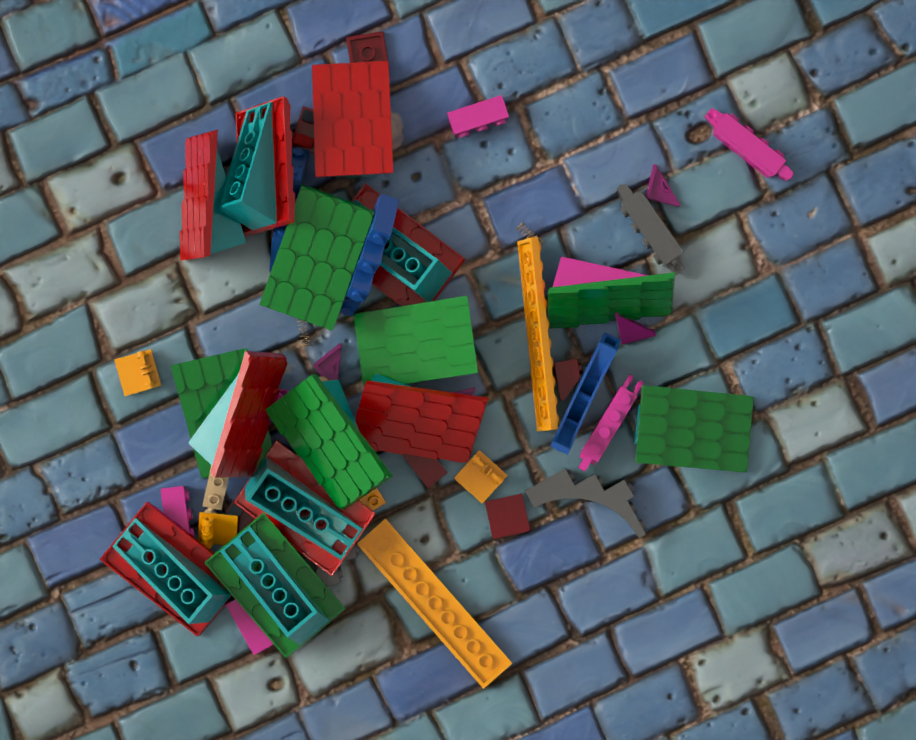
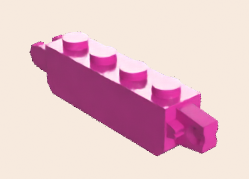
[704,108,794,181]
[578,374,644,472]

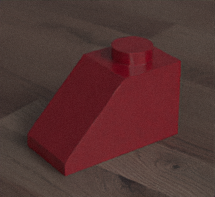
[554,359,583,401]

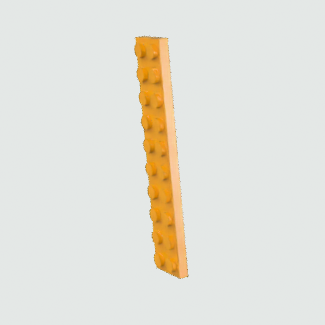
[517,237,559,431]
[357,518,512,689]

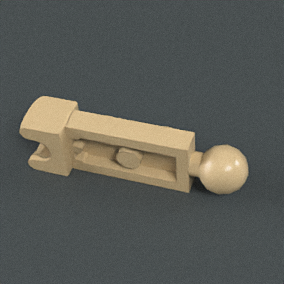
[202,465,229,514]

